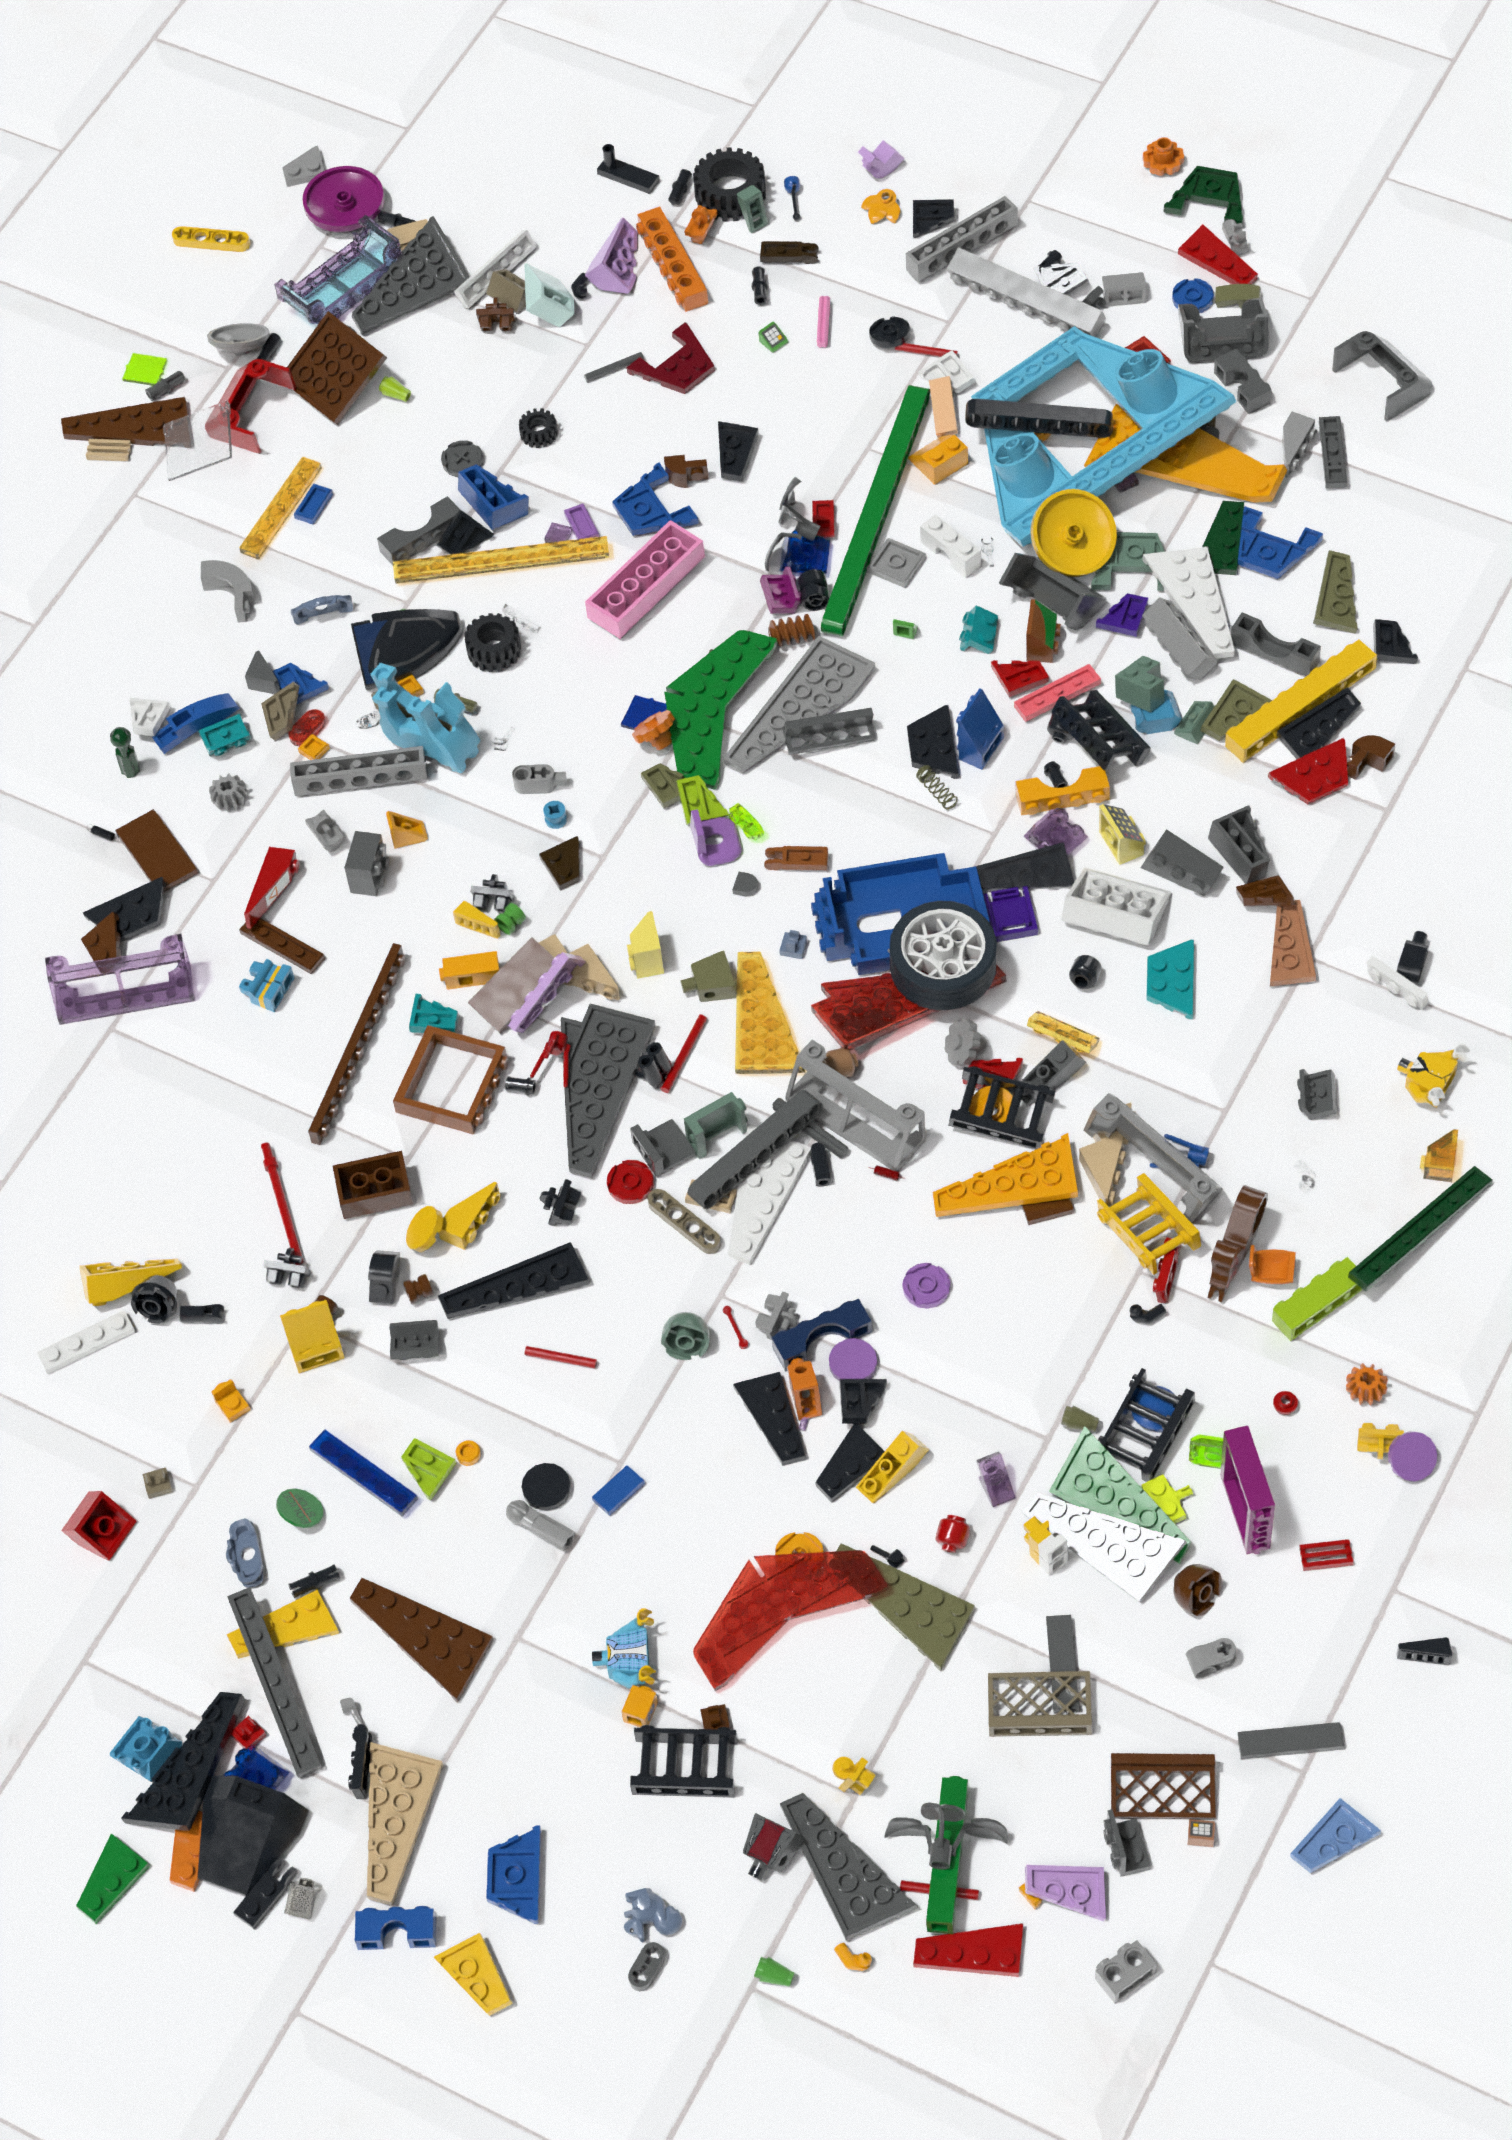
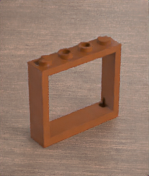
[393,1025,509,1135]

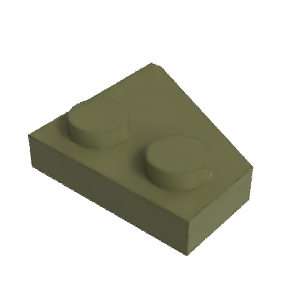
[641,763,684,809]

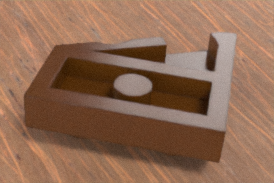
[81,912,121,974]

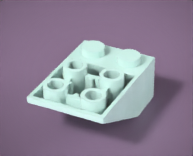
[524,263,575,327]

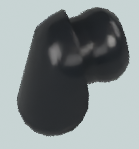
[1129,1304,1167,1324]

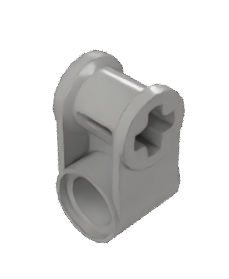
[1185,1638,1236,1679]

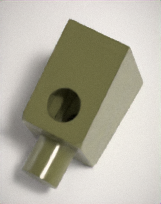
[680,950,737,1002]

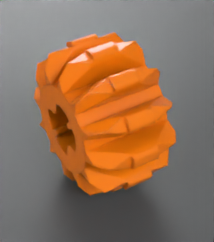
[1346,1363,1388,1406]

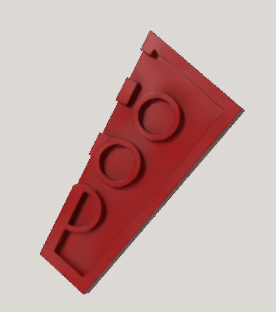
[1178,224,1258,284]

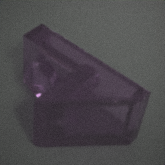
[976,1451,1016,1507]

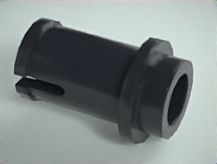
[1038,250,1062,268]
[1044,761,1068,788]
[505,1076,536,1096]

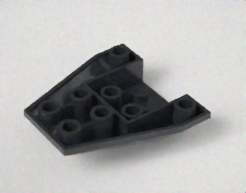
[197,1776,309,1897]

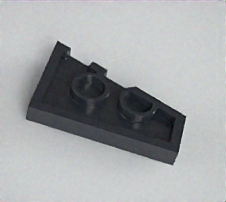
[815,1424,885,1503]

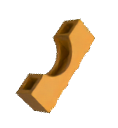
[1015,766,1110,816]

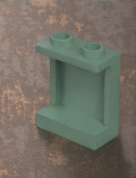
[683,1092,748,1159]

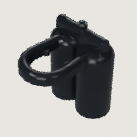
[635,1042,672,1089]

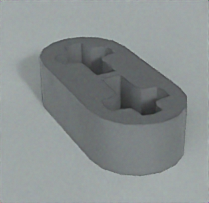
[628,1942,665,1992]

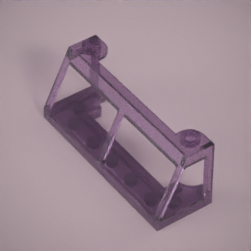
[45,933,196,1025]

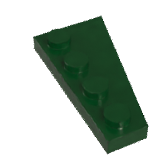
[1202,500,1244,576]

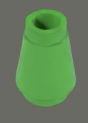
[754,1956,795,1987]

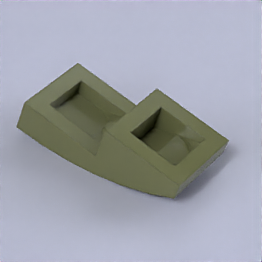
[1215,284,1261,309]

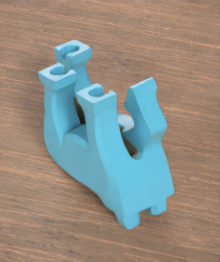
[370,663,481,773]

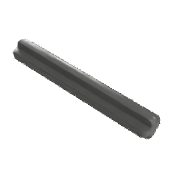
[772,1098,848,1158]

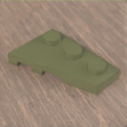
[1200,679,1272,741]

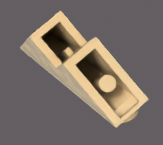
[538,934,620,1000]
[1079,1102,1136,1206]

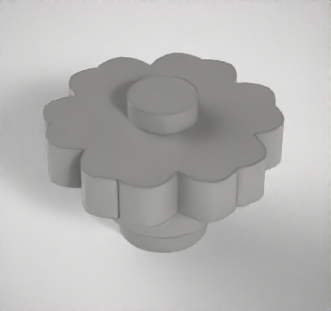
[944,1018,987,1066]

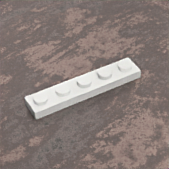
[454,229,537,308]

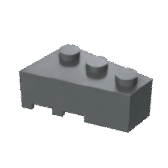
[1208,805,1270,884]
[1140,829,1224,896]

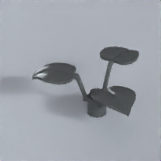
[764,476,820,572]
[884,1802,1008,1870]

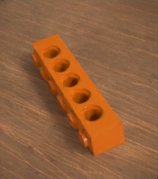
[636,206,708,312]

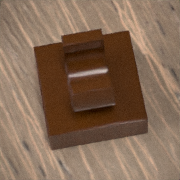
[700,1704,730,1730]

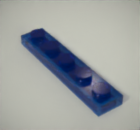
[309,1429,418,1517]

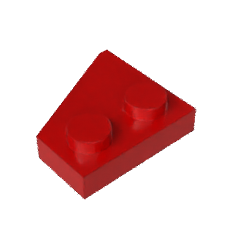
[991,660,1049,697]

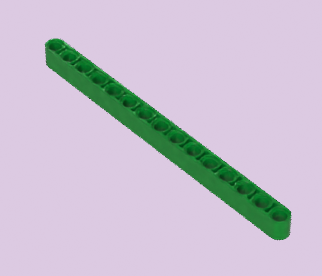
[821,385,930,637]

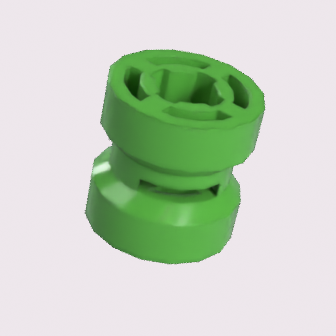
[494,903,526,935]

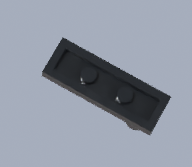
[597,144,660,194]

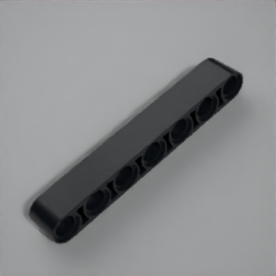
[965,399,1113,438]

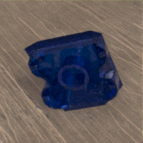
[779,530,830,575]
[223,1745,290,1790]

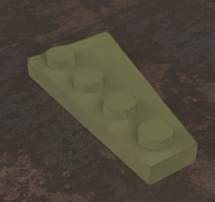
[1313,550,1358,634]

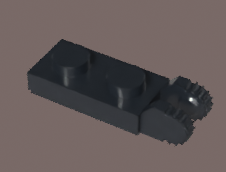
[348,1724,372,1799]
[233,1857,298,1930]

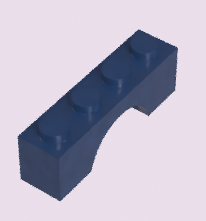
[771,1298,872,1372]

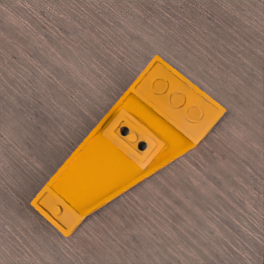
[1084,404,1287,503]

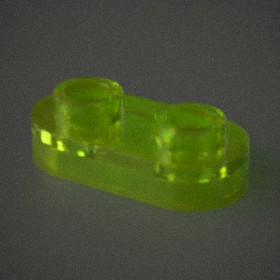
[728,803,764,841]

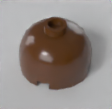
[1173,1564,1222,1616]

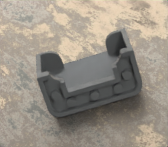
[1178,298,1269,362]

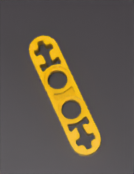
[171,226,250,252]

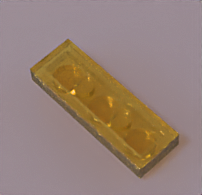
[1026,1011,1100,1053]

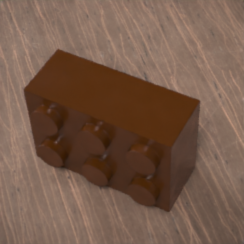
[332,1150,413,1219]

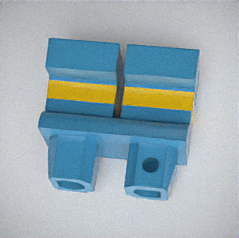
[239,958,295,1013]

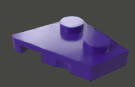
[1096,593,1149,637]

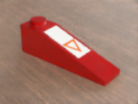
[244,846,300,929]

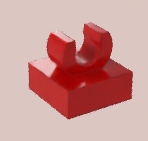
[231,1715,267,1753]

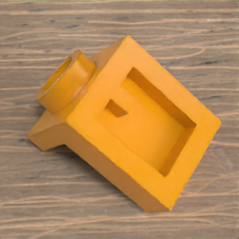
[211,1379,250,1423]

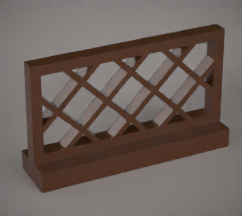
[1110,1753,1216,1819]

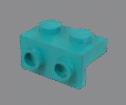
[959,605,999,654]
[199,714,250,757]

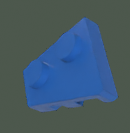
[272,662,329,705]

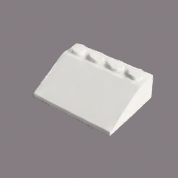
[1061,867,1171,945]

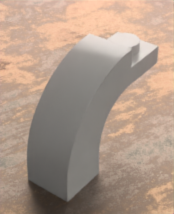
[200,560,255,623]

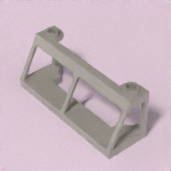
[785,1039,926,1172]
[1083,1093,1223,1223]

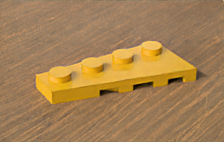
[226,1590,339,1659]

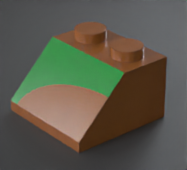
[1026,599,1061,663]

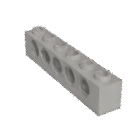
[905,196,1018,282]
[290,746,428,796]

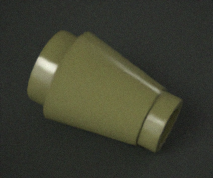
[1061,1405,1099,1432]

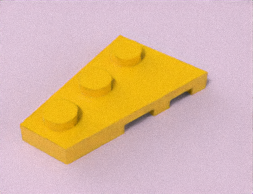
[433,1932,513,2016]

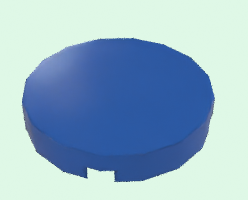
[1172,278,1214,313]

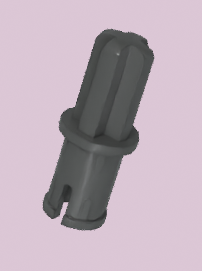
[145,371,185,401]

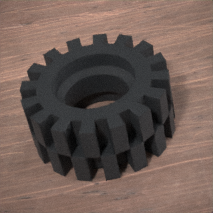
[518,408,558,448]

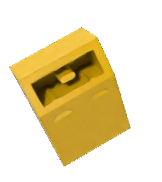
[280,1300,345,1373]

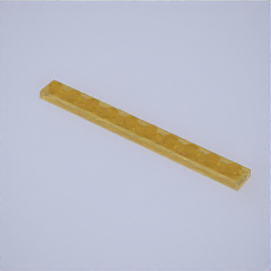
[393,536,610,584]

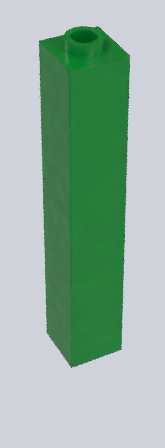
[926,1776,969,1934]

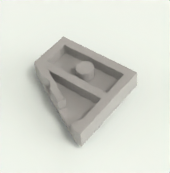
[282,145,325,187]

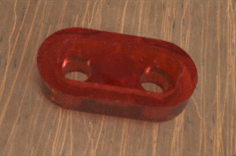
[288,709,326,747]

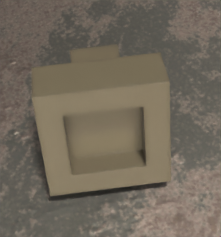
[142,1467,173,1499]

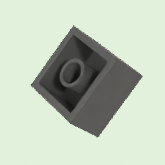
[344,831,389,897]

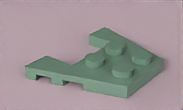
[1091,532,1165,591]

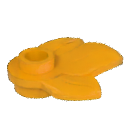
[861,189,900,224]

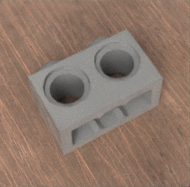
[1095,1940,1157,2004]

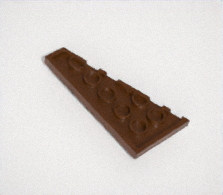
[61,396,193,449]
[350,1577,494,1703]

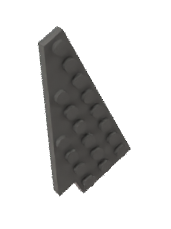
[560,1003,656,1178]

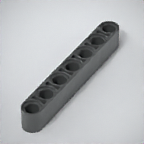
[687,1090,823,1210]

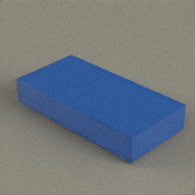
[294,483,333,525]
[592,1465,645,1516]

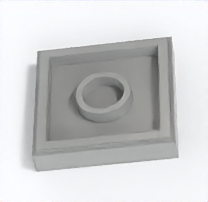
[867,538,926,588]

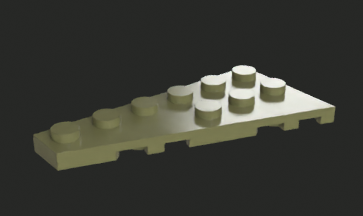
[829,1543,975,1672]

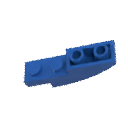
[151,693,240,754]

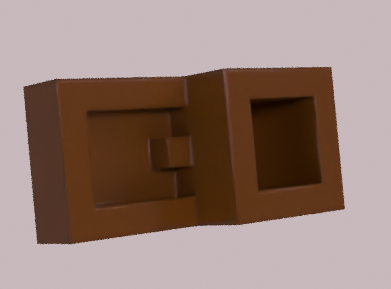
[663,454,708,488]

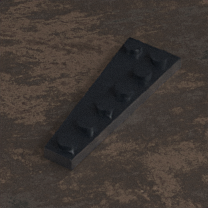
[437,1242,589,1319]

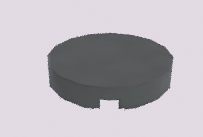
[441,440,484,477]

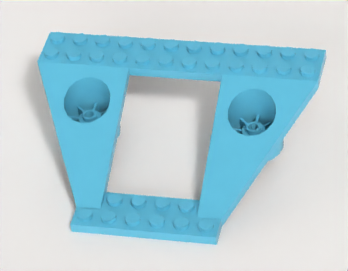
[971,326,1237,547]

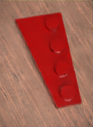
[913,1923,1023,1977]

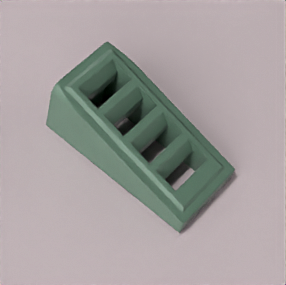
[737,185,768,234]

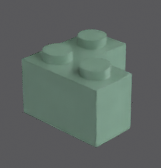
[1115,656,1165,712]

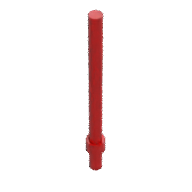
[261,1142,304,1265]

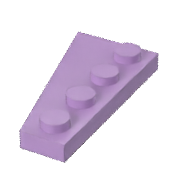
[508,952,586,1033]

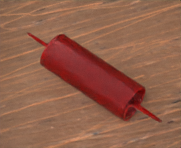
[868,1165,906,1181]

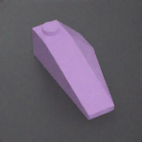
[585,217,637,294]

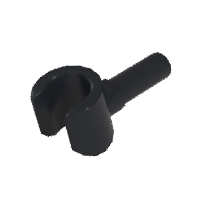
[870,1545,905,1568]

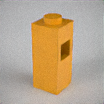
[439,951,500,990]

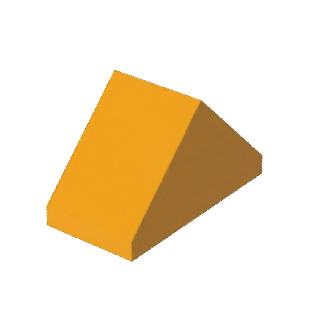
[386,811,428,849]

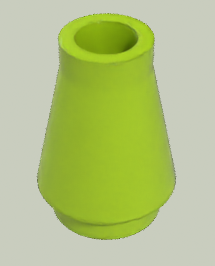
[379,376,411,402]

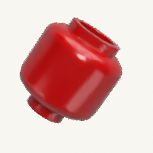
[935,1514,970,1553]

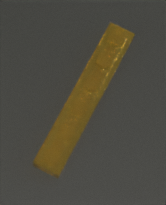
[239,456,322,560]

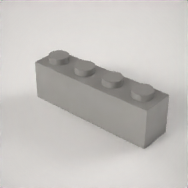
[1142,597,1218,680]

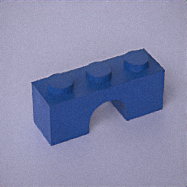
[354,1906,437,1950]

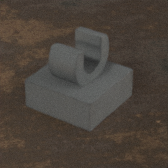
[1081,285,1107,310]

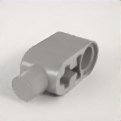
[512,764,567,794]

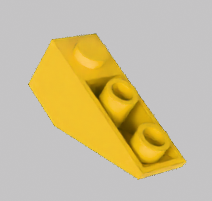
[439,1181,501,1250]
[856,1430,930,1504]

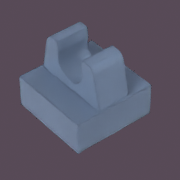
[779,930,807,959]

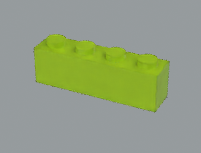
[1272,1257,1363,1341]

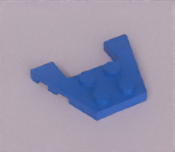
[612,462,699,536]
[1238,506,1323,579]

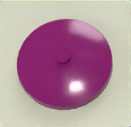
[302,166,384,232]

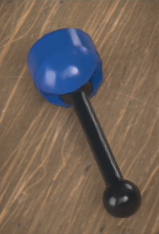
[783,176,801,221]

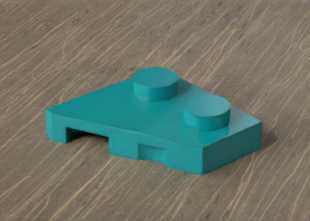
[409,993,459,1033]

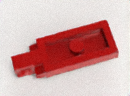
[1153,1237,1181,1304]

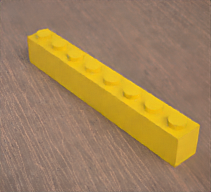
[1225,639,1377,763]

